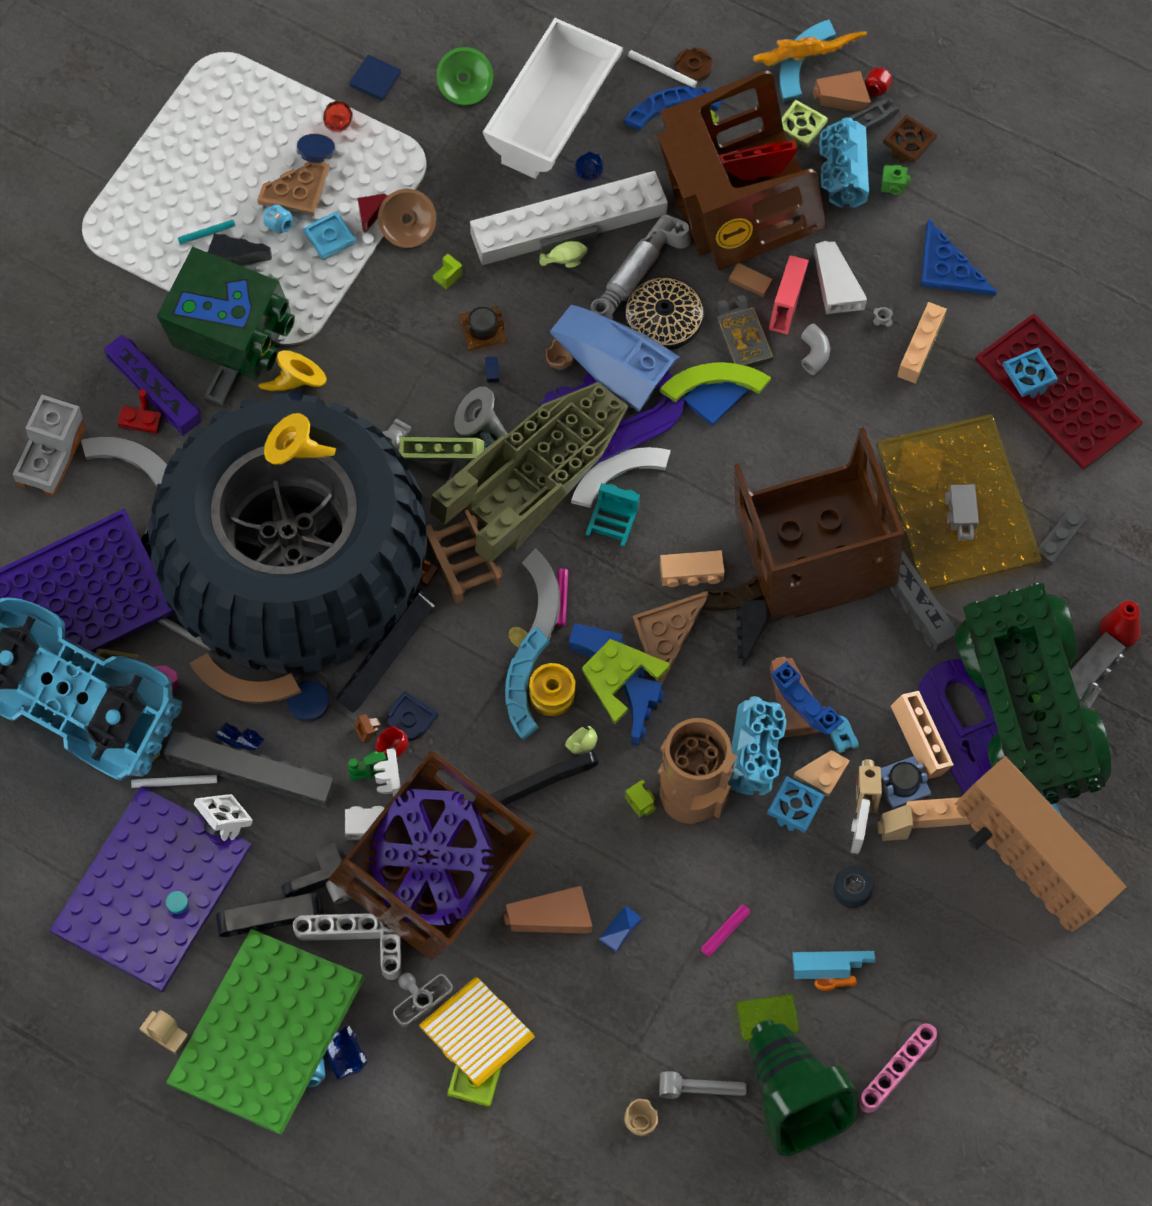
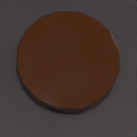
[675,48,713,82]

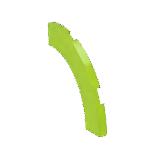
[660,362,771,402]

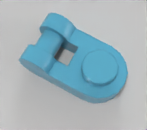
[830,715,859,753]

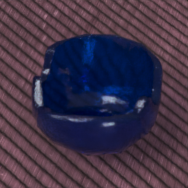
[575,151,604,181]

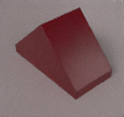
[357,194,388,233]

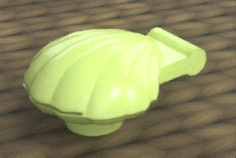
[539,241,588,267]

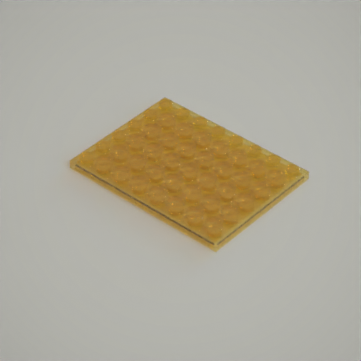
[876,414,1042,590]

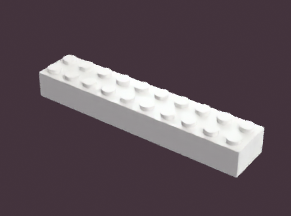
[470,171,668,265]

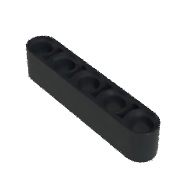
[215,893,324,937]

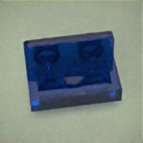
[325,1025,367,1080]

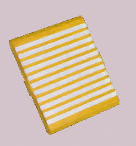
[419,977,535,1087]

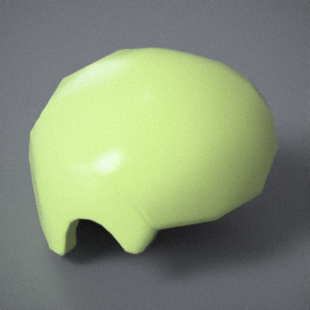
[565,726,598,756]

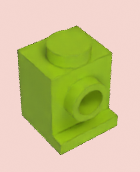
[625,780,656,818]

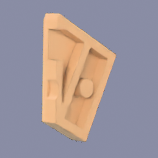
[793,750,850,797]

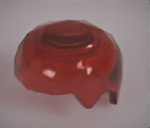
[322,101,353,133]

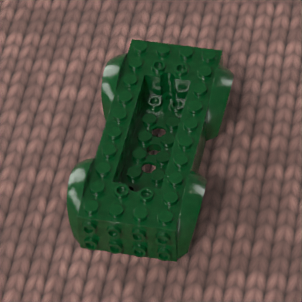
[955,583,1111,805]

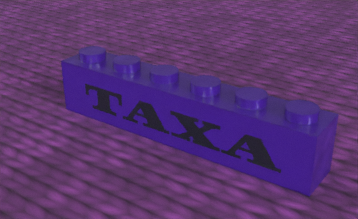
[104,334,201,436]

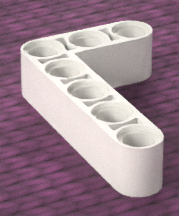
[293,913,401,980]

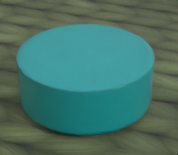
[166,891,188,914]

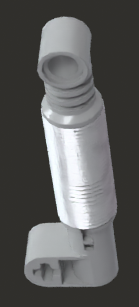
[591,215,691,320]

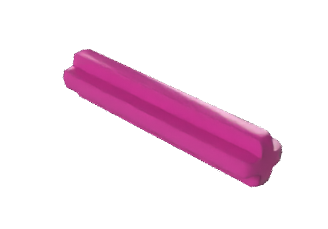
[555,568,568,627]
[701,905,750,957]

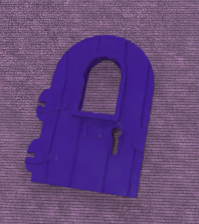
[539,371,684,466]
[918,659,998,794]

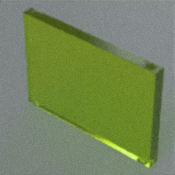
[736,994,799,1041]

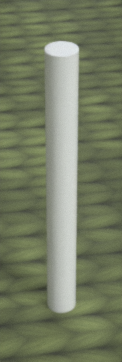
[628,50,697,88]
[131,775,217,788]

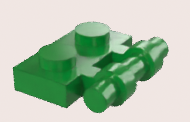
[348,752,386,781]

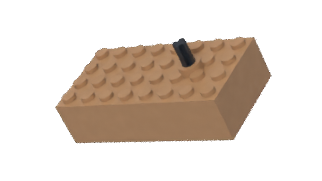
[954,756,1127,932]

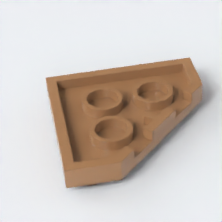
[257,161,330,216]

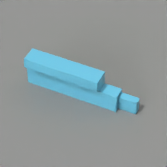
[792,951,875,979]

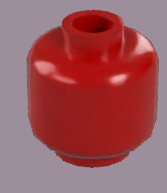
[865,67,892,96]

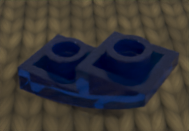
[215,722,265,750]

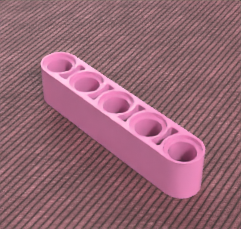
[859,1024,937,1113]

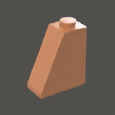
[813,71,871,112]

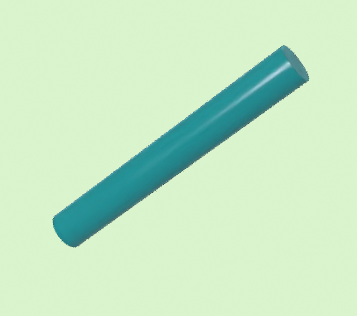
[177,219,236,245]

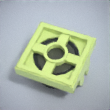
[781,100,828,148]

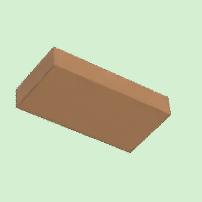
[729,263,773,297]

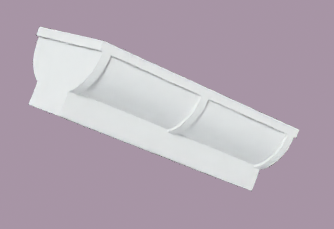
[483,18,623,179]

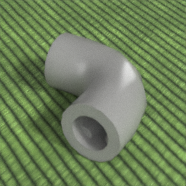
[801,323,831,375]

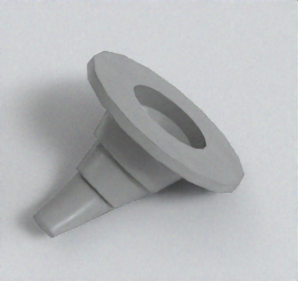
[454,387,508,438]

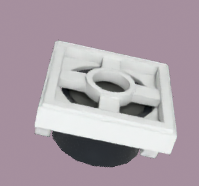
[194,794,253,841]

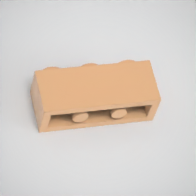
[660,550,724,587]
[906,797,971,829]

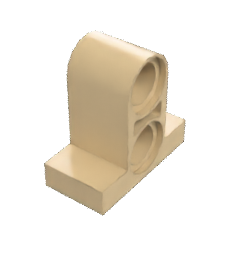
[139,1010,189,1054]

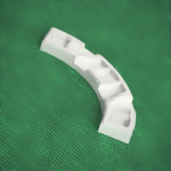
[571,447,670,508]

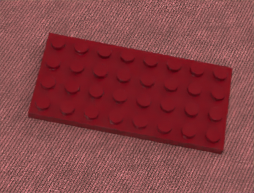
[975,313,1143,471]

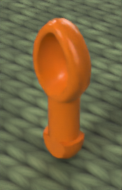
[814,976,857,992]

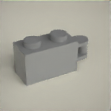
[945,484,979,541]

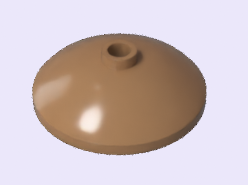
[378,189,437,248]

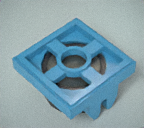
[1003,348,1058,399]
[767,776,825,833]

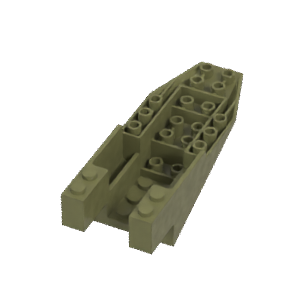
[430,382,628,563]

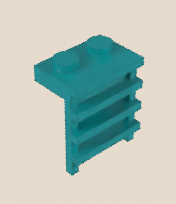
[586,483,640,547]

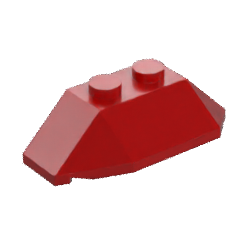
[719,140,797,181]

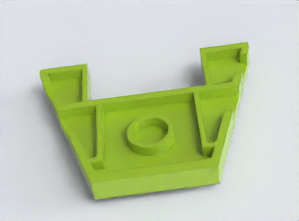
[582,639,670,724]

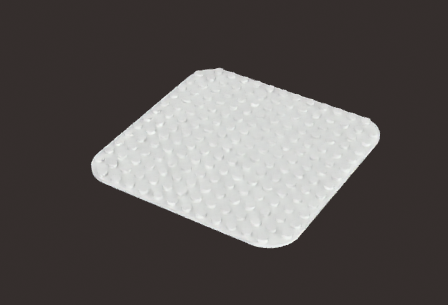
[82,52,426,346]

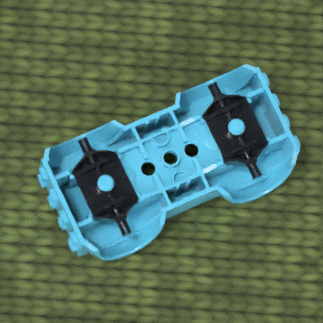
[0,598,183,781]

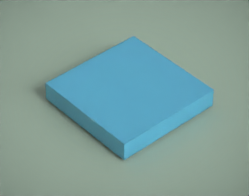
[303,211,357,260]

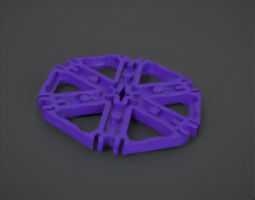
[369,789,494,926]

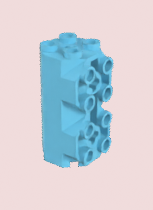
[819,118,869,207]
[728,696,787,795]

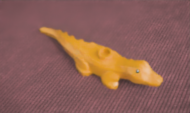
[753,31,867,67]

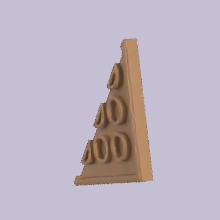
[632,591,709,684]

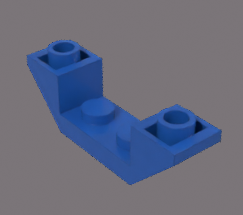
[771,661,844,735]

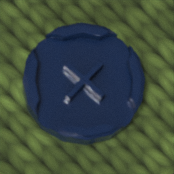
[297,134,335,163]
[287,680,329,721]

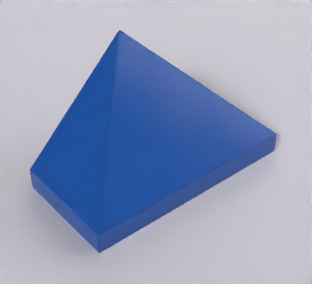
[599,906,642,952]

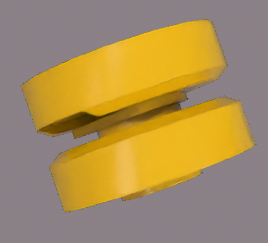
[529,663,575,717]

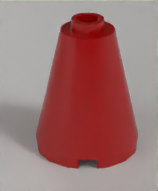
[1099,601,1141,647]

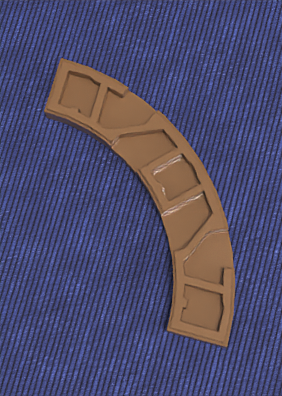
[189,653,301,704]

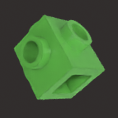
[881,165,910,194]

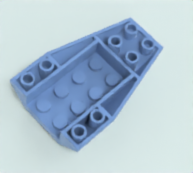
[550,305,680,412]

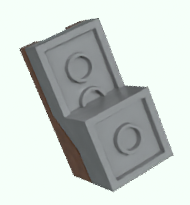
[13,395,86,497]

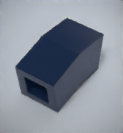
[485,356,499,383]

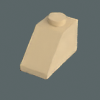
[877,805,913,841]

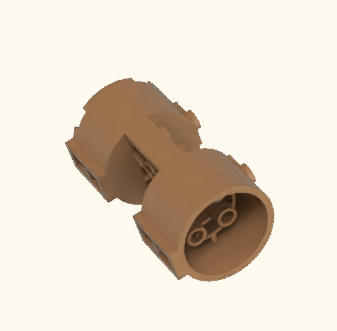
[657,718,737,824]

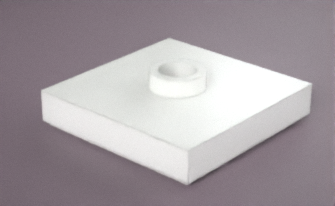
[851,799,870,854]

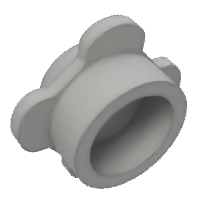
[873,307,893,327]

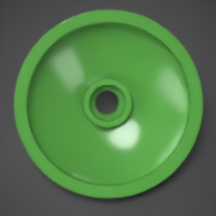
[436,47,493,105]

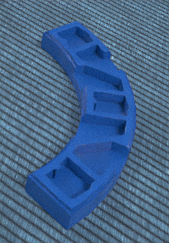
[624,86,724,131]

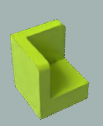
[433,254,463,290]

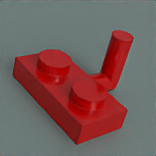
[117,389,162,434]

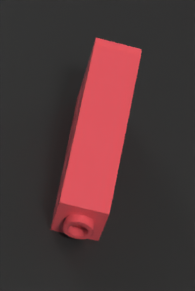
[769,255,809,335]

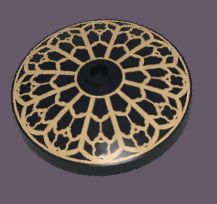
[625,277,704,350]

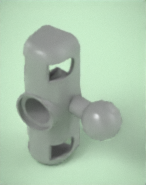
[393,973,453,1027]

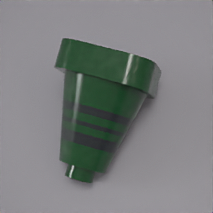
[748,1020,857,1157]

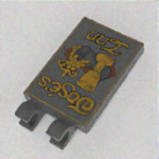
[716,295,773,367]

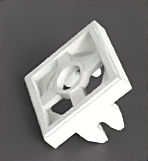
[374,749,401,797]

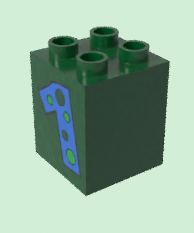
[157,247,295,380]

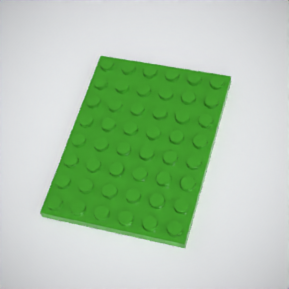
[166,929,365,1135]

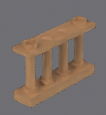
[426,509,503,604]

